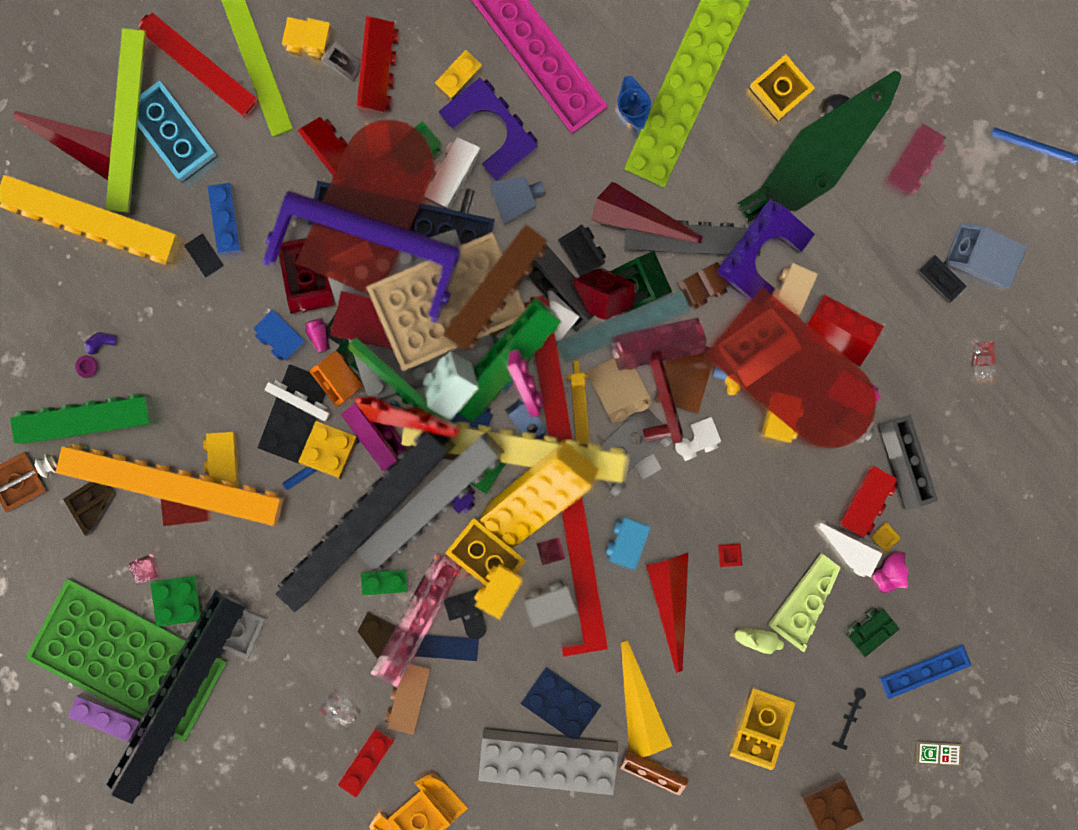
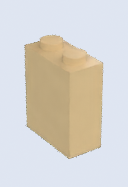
[586,351,653,424]

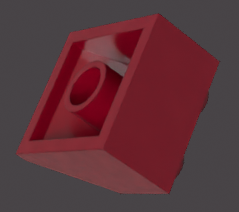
[573,267,637,320]

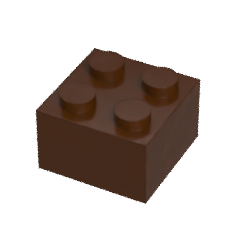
[801,776,864,830]

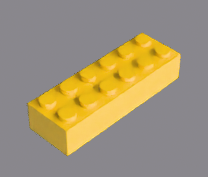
[478,441,600,549]

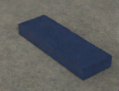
[410,633,479,661]

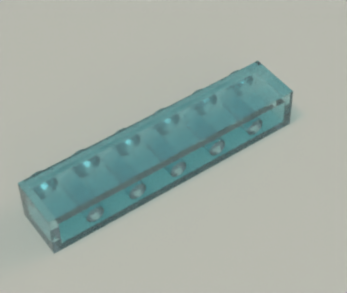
[556,290,690,363]

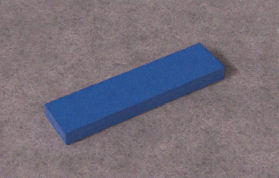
[879,644,972,699]

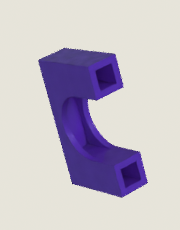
[438,77,538,181]
[717,199,815,307]

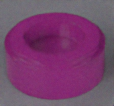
[75,355,99,378]

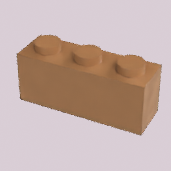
[385,661,431,735]

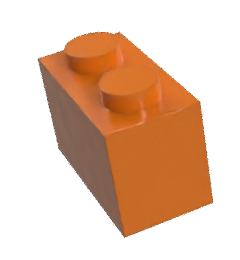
[309,350,363,406]

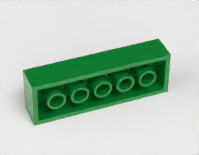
[10,393,156,444]

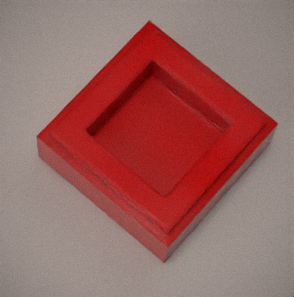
[718,543,743,567]

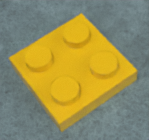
[298,421,358,479]

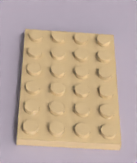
[366,233,526,371]

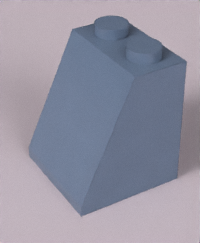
[944,222,1027,288]

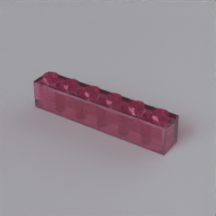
[371,554,462,687]

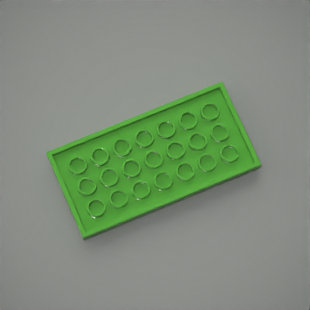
[25,578,227,742]

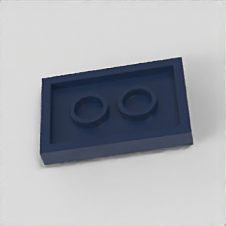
[520,666,601,739]

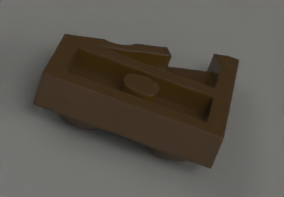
[63,481,114,536]
[357,611,408,671]

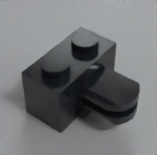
[443,585,487,639]

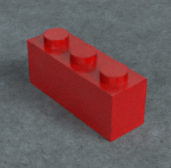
[838,465,898,538]
[338,726,395,798]

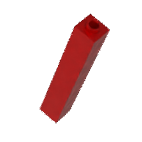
[138,12,259,118]

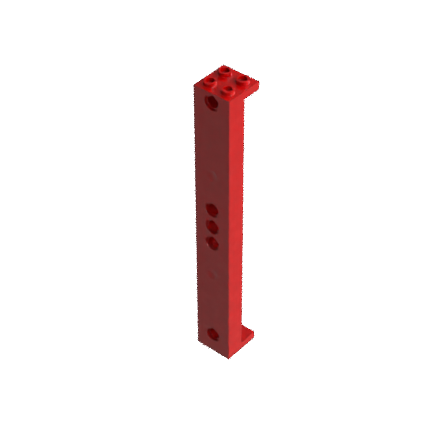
[523,295,608,657]

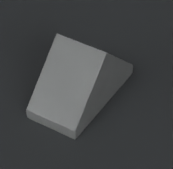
[321,40,361,81]

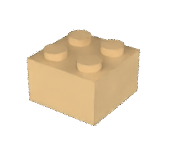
[769,263,818,318]

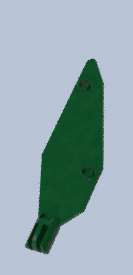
[737,71,901,222]

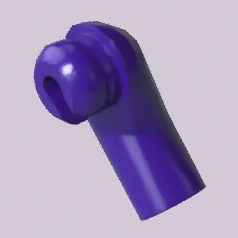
[84,332,117,354]

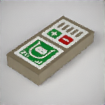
[915,741,962,767]

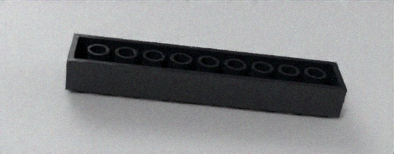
[275,431,455,613]

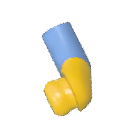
[712,366,741,395]

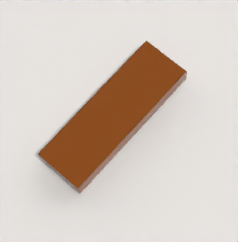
[619,751,689,795]

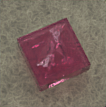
[536,537,565,565]
[128,555,158,585]

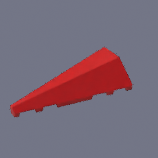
[355,396,459,436]
[646,553,689,673]

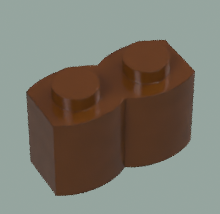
[677,262,730,309]

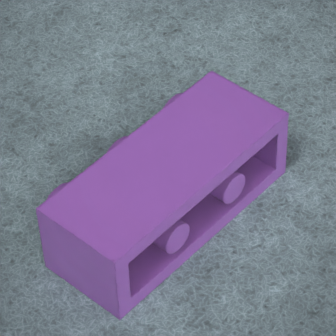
[68,694,141,742]

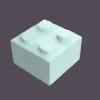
[423,351,478,420]

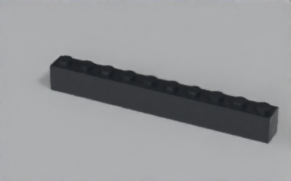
[102,590,246,804]

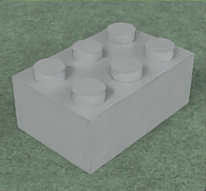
[524,581,577,627]

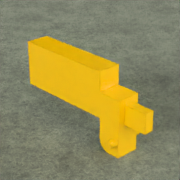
[566,360,590,445]

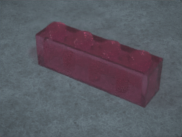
[610,318,707,370]

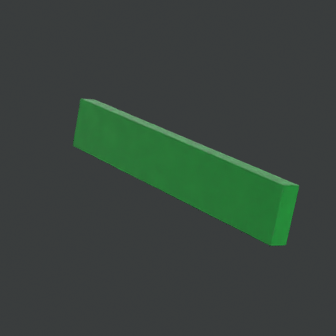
[348,338,453,439]

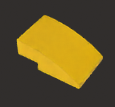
[729,688,796,770]

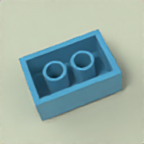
[605,516,651,570]

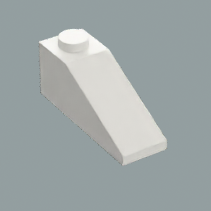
[819,519,884,577]

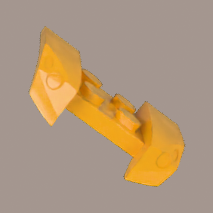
[369,774,468,830]

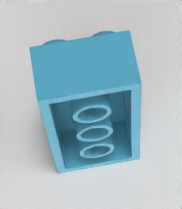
[138,80,217,182]

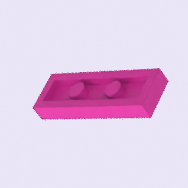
[508,350,543,417]

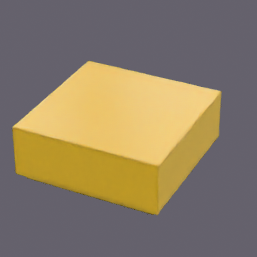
[869,522,902,553]

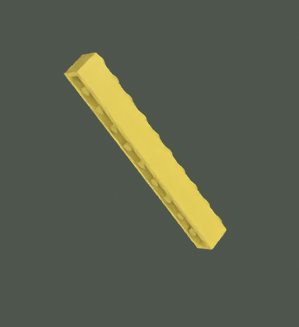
[401,421,630,483]

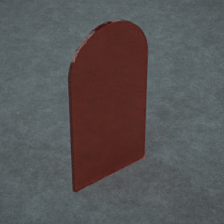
[296,120,433,296]
[705,287,876,448]

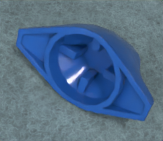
[617,76,651,130]

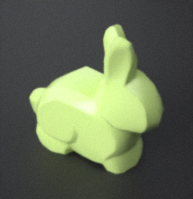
[735,628,784,654]

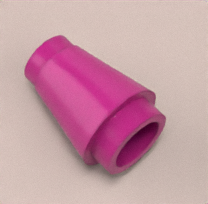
[304,318,330,353]

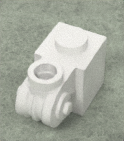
[675,417,722,461]

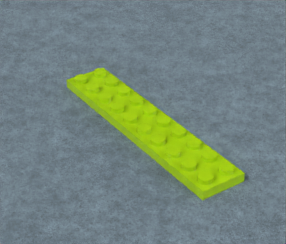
[623,0,750,188]

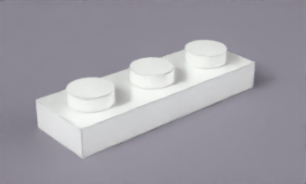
[264,380,331,422]

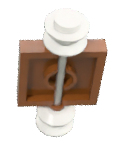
[0,452,58,513]

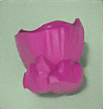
[873,551,909,593]

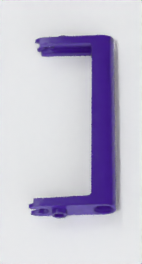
[263,190,461,323]

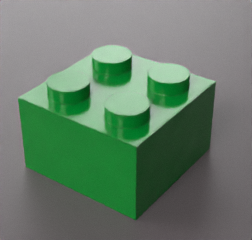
[150,575,203,627]

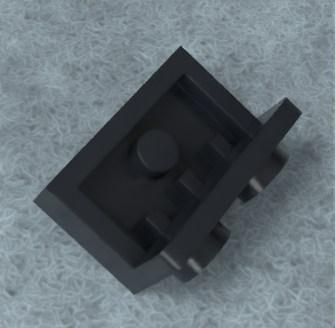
[558,224,606,276]

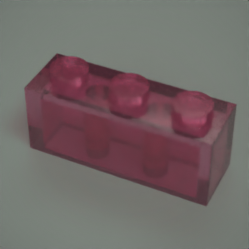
[884,123,946,196]

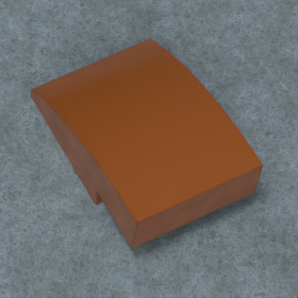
[654,336,716,414]

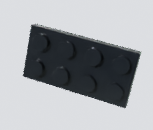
[257,364,326,464]

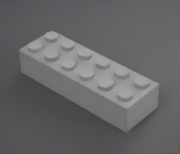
[478,729,618,795]

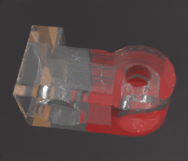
[972,341,996,384]

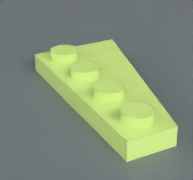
[768,553,841,653]

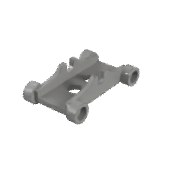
[586,408,673,498]

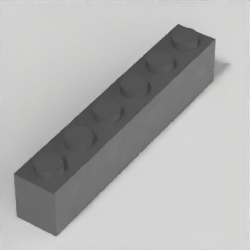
[624,220,761,257]

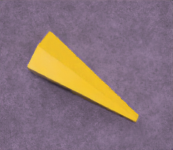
[621,640,672,757]

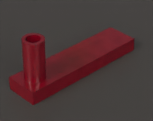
[643,351,683,444]

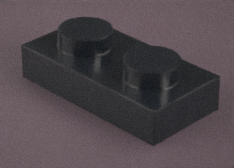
[918,255,967,302]

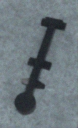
[832,688,866,750]

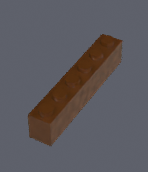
[442,224,548,352]

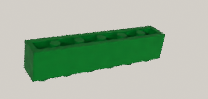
[458,298,561,422]

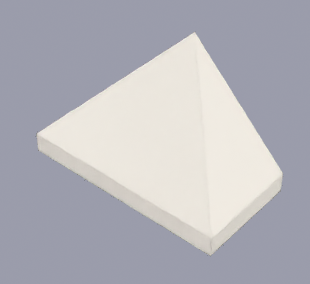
[547,291,579,341]

